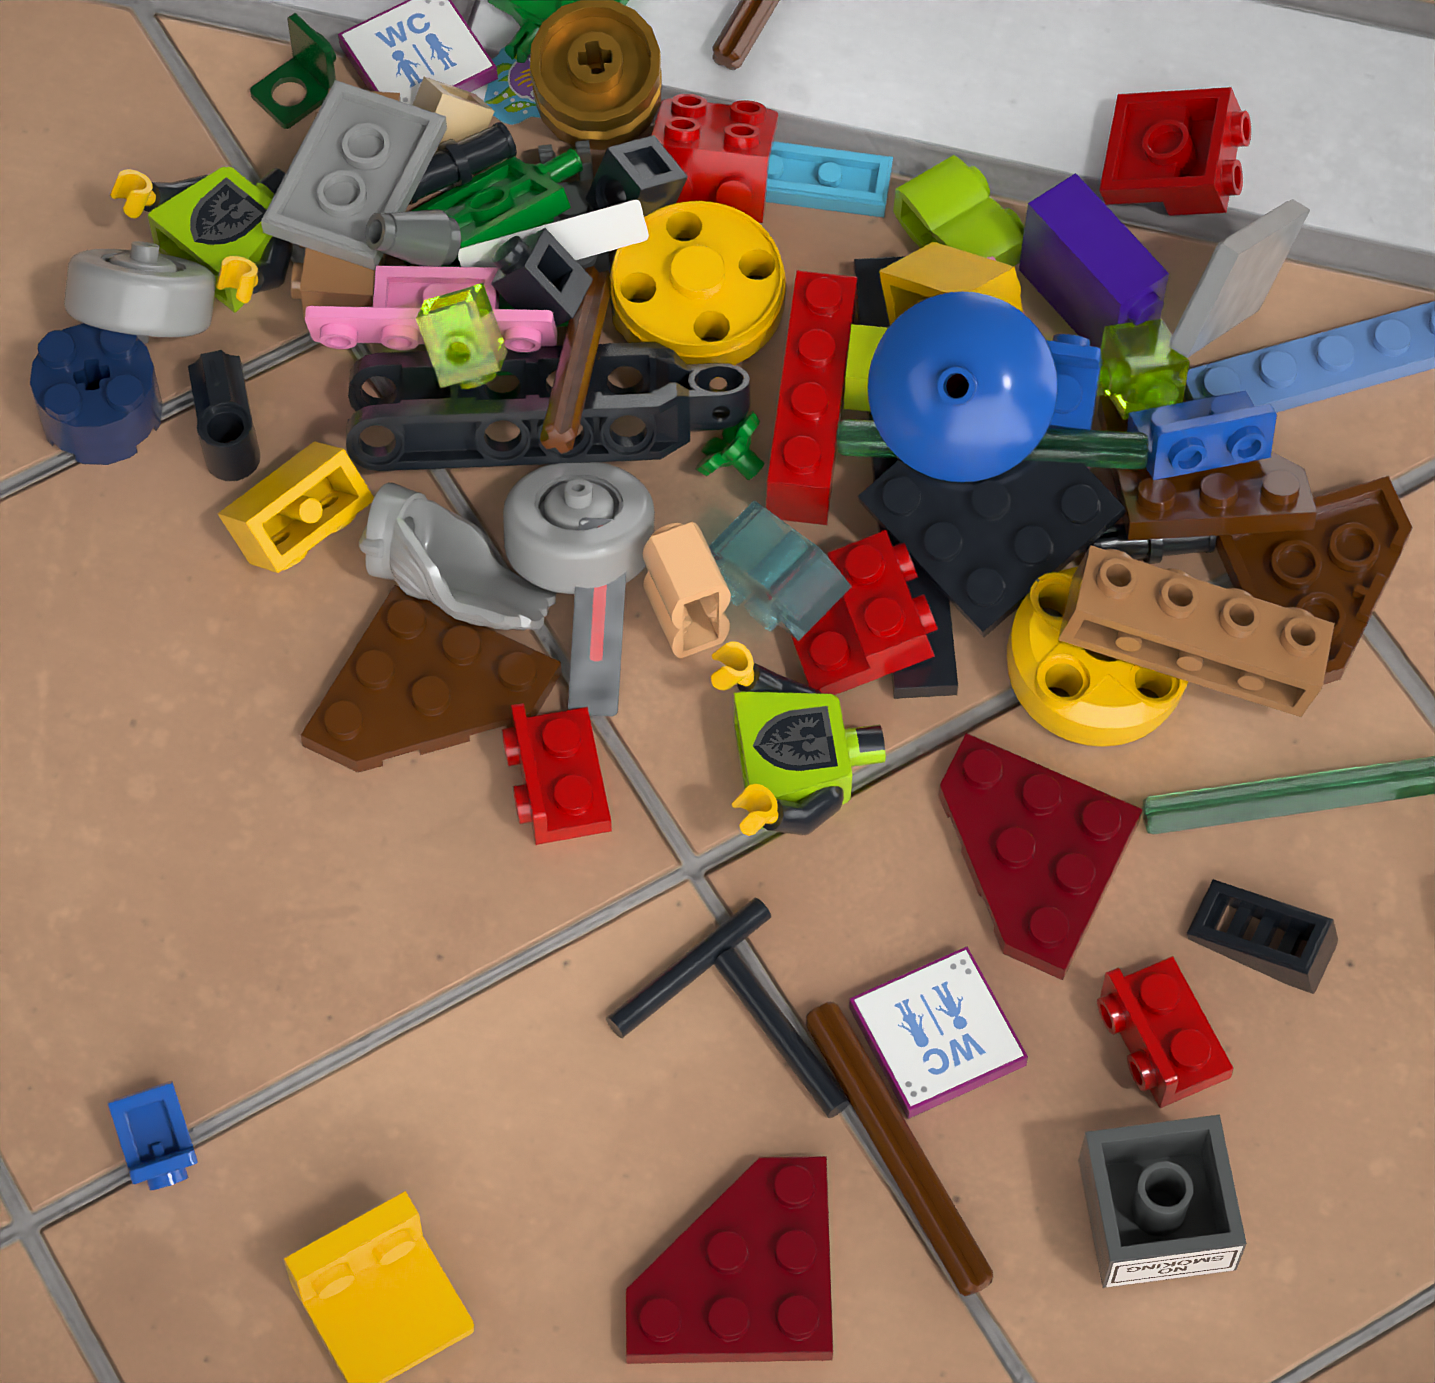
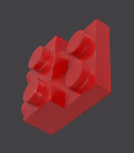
[1099,87,1251,216]
[774,530,938,695]

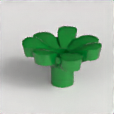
[695,411,765,480]

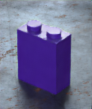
[1019,173,1169,369]

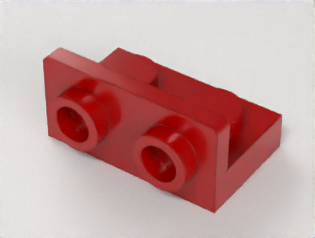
[501,703,612,845]
[1097,956,1234,1108]

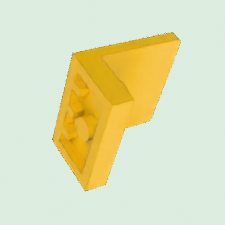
[284,1191,475,1383]

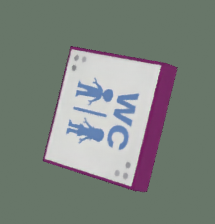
[338,0,498,105]
[849,946,1028,1119]

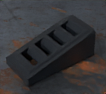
[1187,879,1338,994]

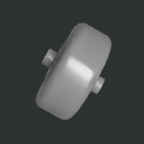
[64,241,216,344]
[503,462,655,594]

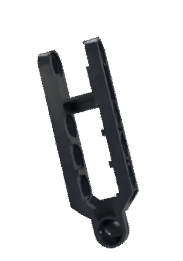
[346,342,750,471]

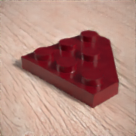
[938,733,1143,980]
[626,1156,833,1364]

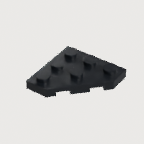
[858,459,1126,638]

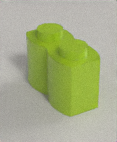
[893,155,1024,266]

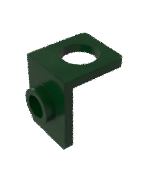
[250,13,336,129]

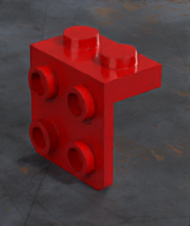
[651,94,778,223]

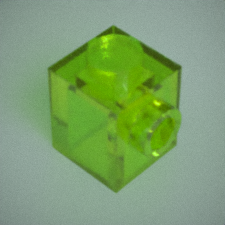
[416,283,507,389]
[1099,319,1190,420]

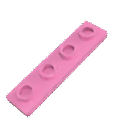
[305,266,557,352]

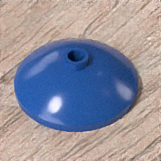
[868,292,1058,482]

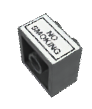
[1078,1114,1247,1288]

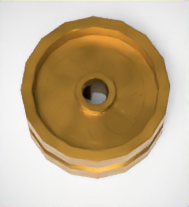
[530,0,662,150]

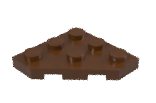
[1097,392,1317,541]
[1216,476,1413,685]
[300,585,562,773]

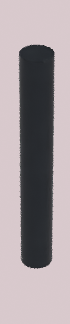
[606,897,771,1038]
[714,948,850,1118]

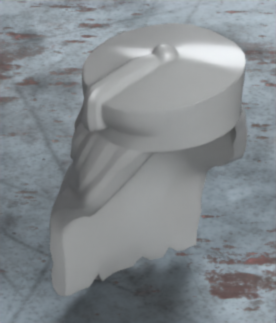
[359,483,557,631]

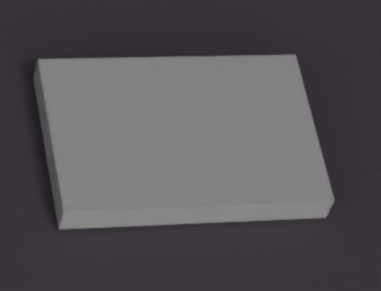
[261,80,447,270]
[1169,199,1310,358]

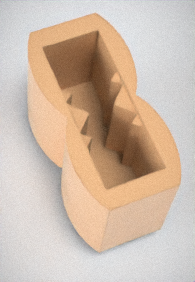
[643,522,731,658]

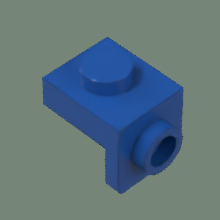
[108,1081,198,1191]

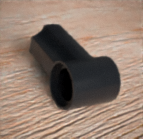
[188,350,260,481]

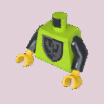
[110,167,293,313]
[711,641,886,836]

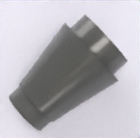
[365,209,461,267]

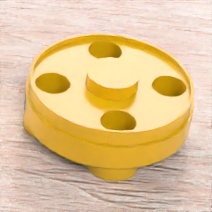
[610,201,786,379]
[1007,567,1188,747]

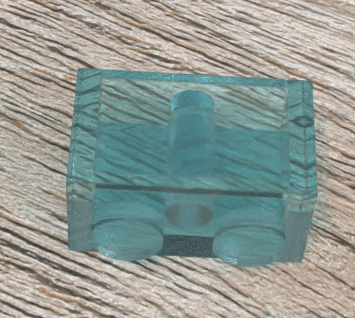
[709,500,852,641]

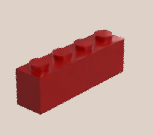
[766,270,857,525]

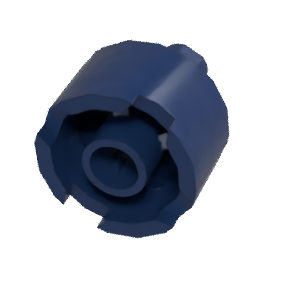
[30,323,163,465]

